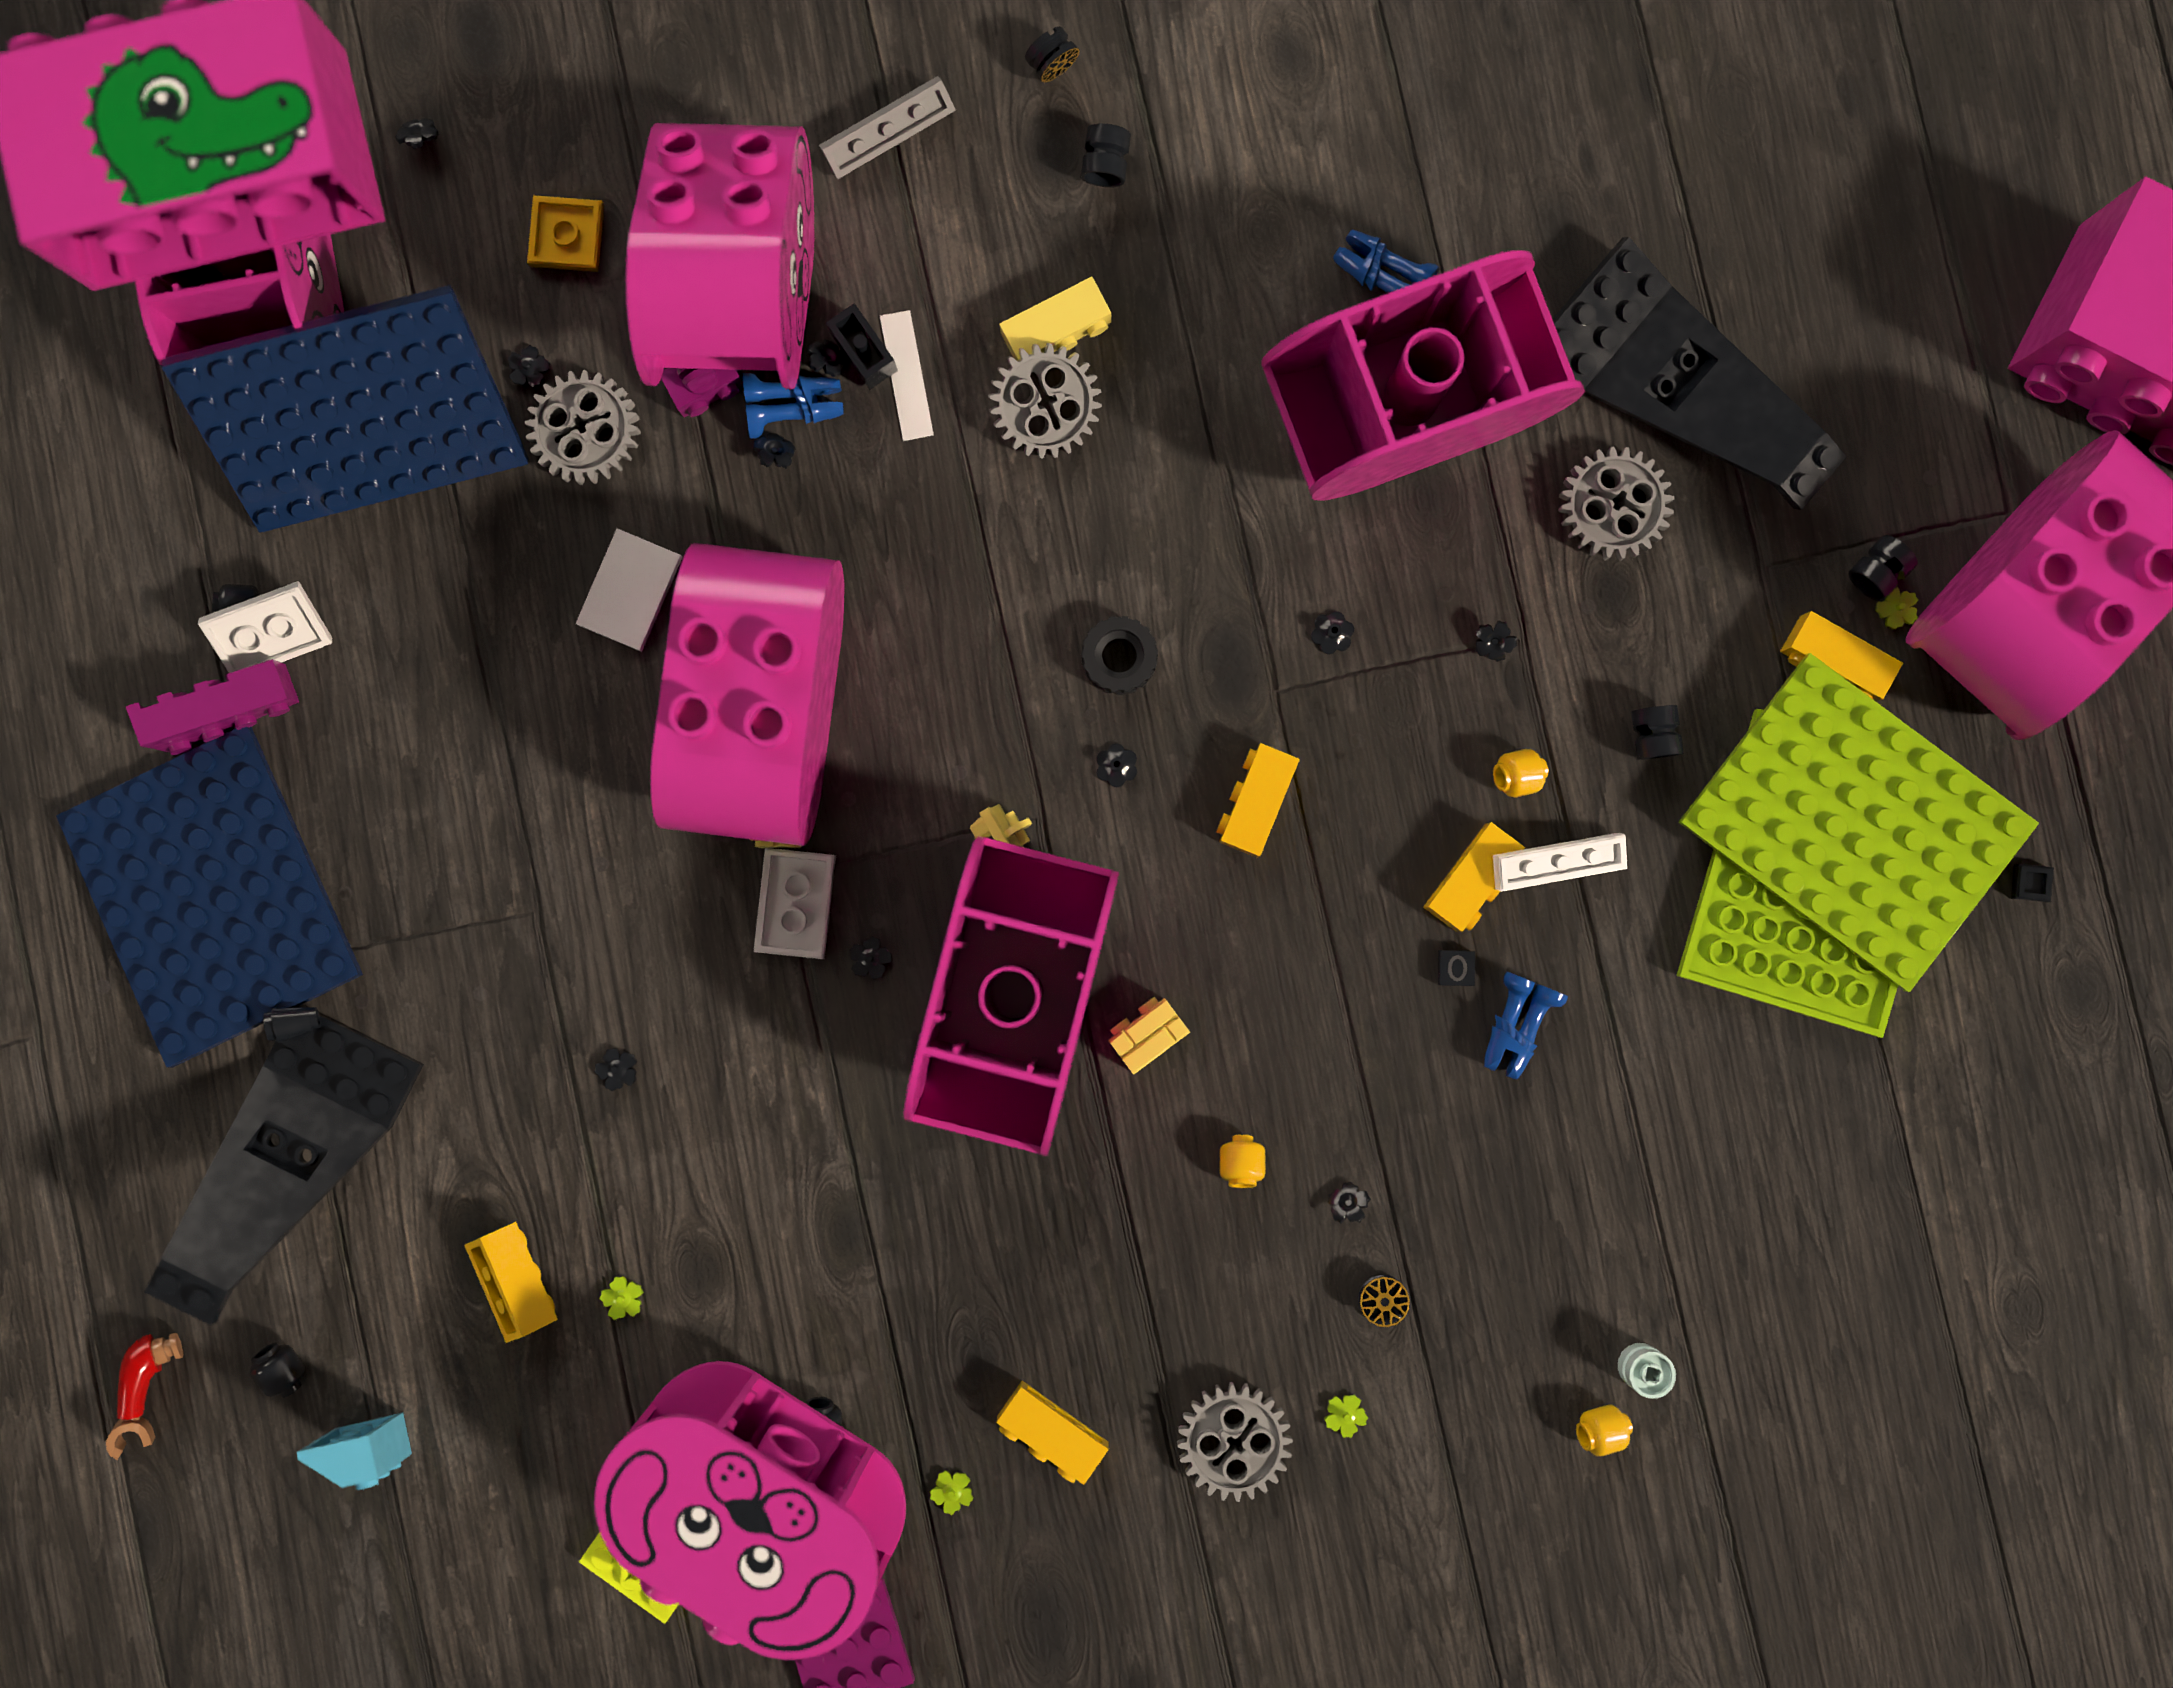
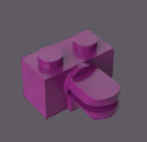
[661,368,743,417]

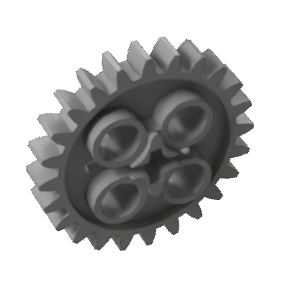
[988,343,1102,459]
[525,370,641,485]
[1558,447,1674,561]
[1177,1382,1293,1502]

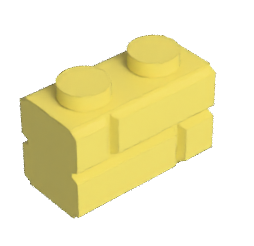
[1108,997,1190,1074]

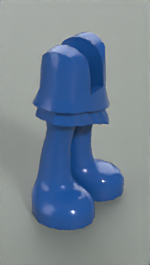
[1333,229,1440,293]
[743,373,844,439]
[1484,971,1569,1080]

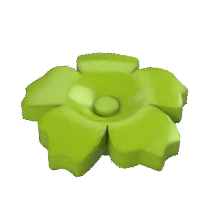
[1876,587,1918,630]
[599,1276,644,1320]
[1324,1394,1368,1438]
[930,1470,973,1515]

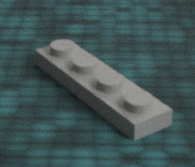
[819,76,956,179]

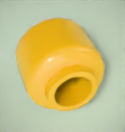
[1493,749,1549,797]
[1220,1135,1265,1188]
[1576,1405,1633,1456]

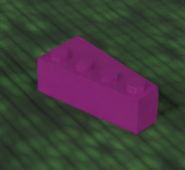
[125,659,299,755]

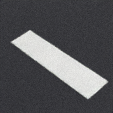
[880,310,934,441]

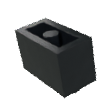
[826,303,898,390]

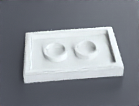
[576,529,683,652]
[198,581,332,673]
[754,848,836,959]

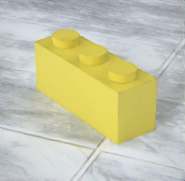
[999,277,1111,361]

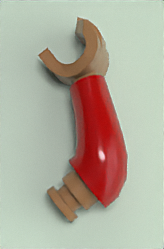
[106,1333,183,1460]

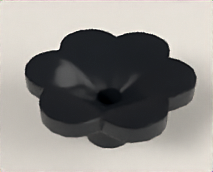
[1311,611,1354,655]
[1096,743,1137,788]

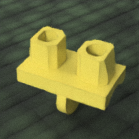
[970,804,1032,847]

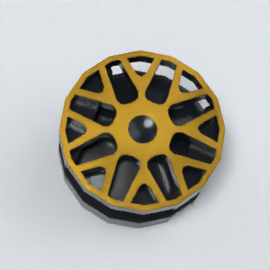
[1025,26,1079,82]
[1358,1274,1410,1327]

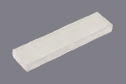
[1493,833,1627,892]

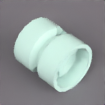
[1618,1343,1676,1399]

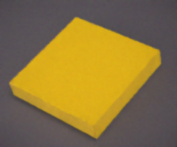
[527,195,604,272]

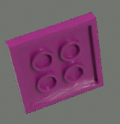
[795,1576,915,1688]

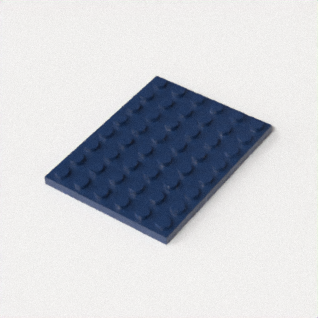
[161,285,528,533]
[56,727,363,1068]

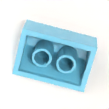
[296,1412,412,1490]

